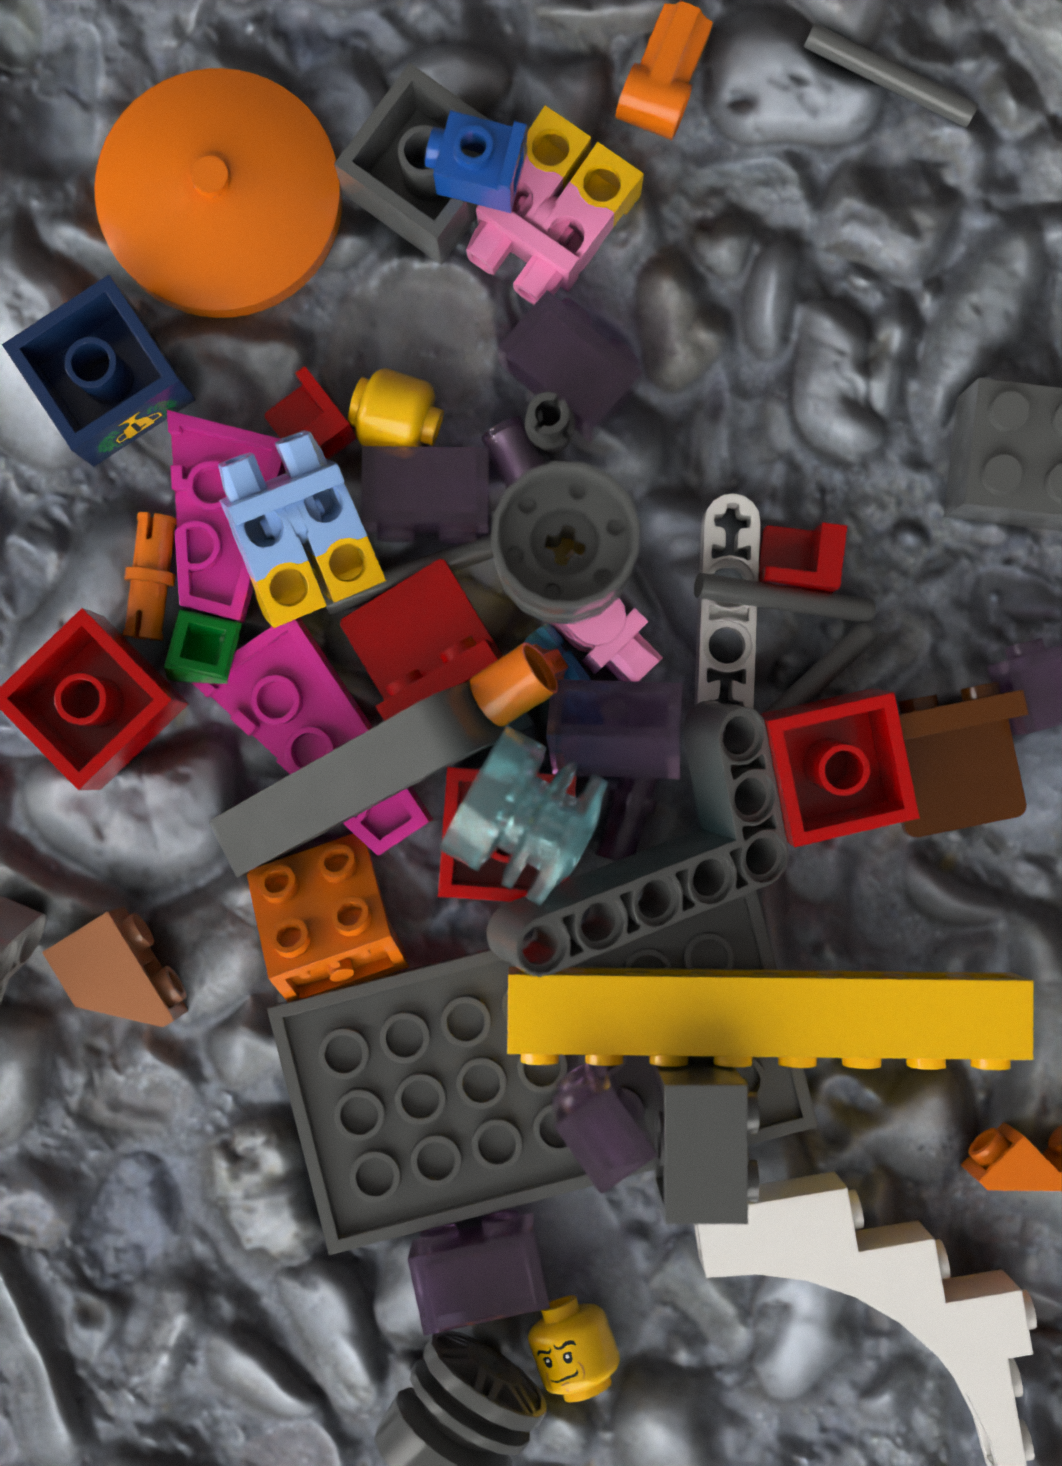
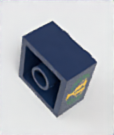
[1,275,196,467]

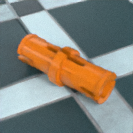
[122,512,177,641]

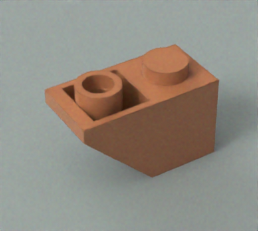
[42,906,189,1027]

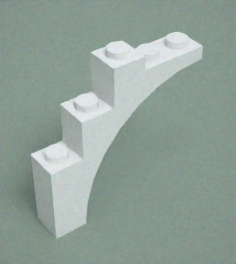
[694,1171,1037,1466]

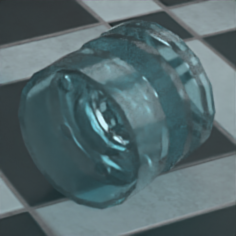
[439,726,609,906]

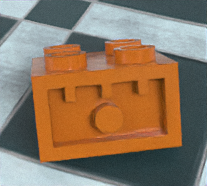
[247,833,409,1002]

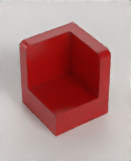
[265,366,357,459]
[758,522,848,593]

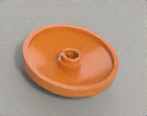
[94,68,343,318]

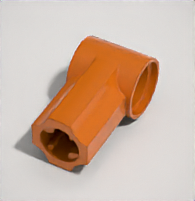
[615,1,713,141]
[470,642,569,727]

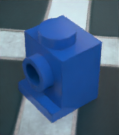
[425,110,527,213]

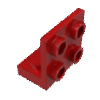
[340,559,503,721]

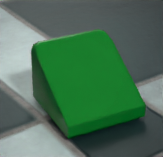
[164,609,242,684]

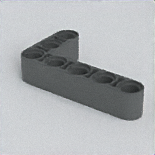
[209,681,535,878]
[487,700,788,977]

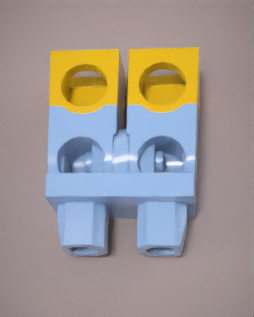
[218,430,386,628]

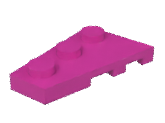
[167,410,285,623]

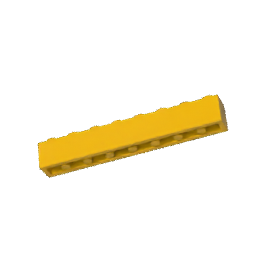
[507,967,1034,1070]

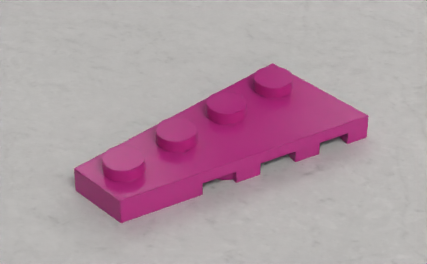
[192,618,434,856]

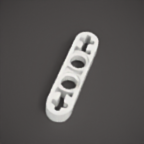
[694,493,760,735]

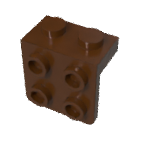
[898,681,1029,838]

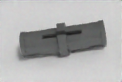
[525,392,575,454]

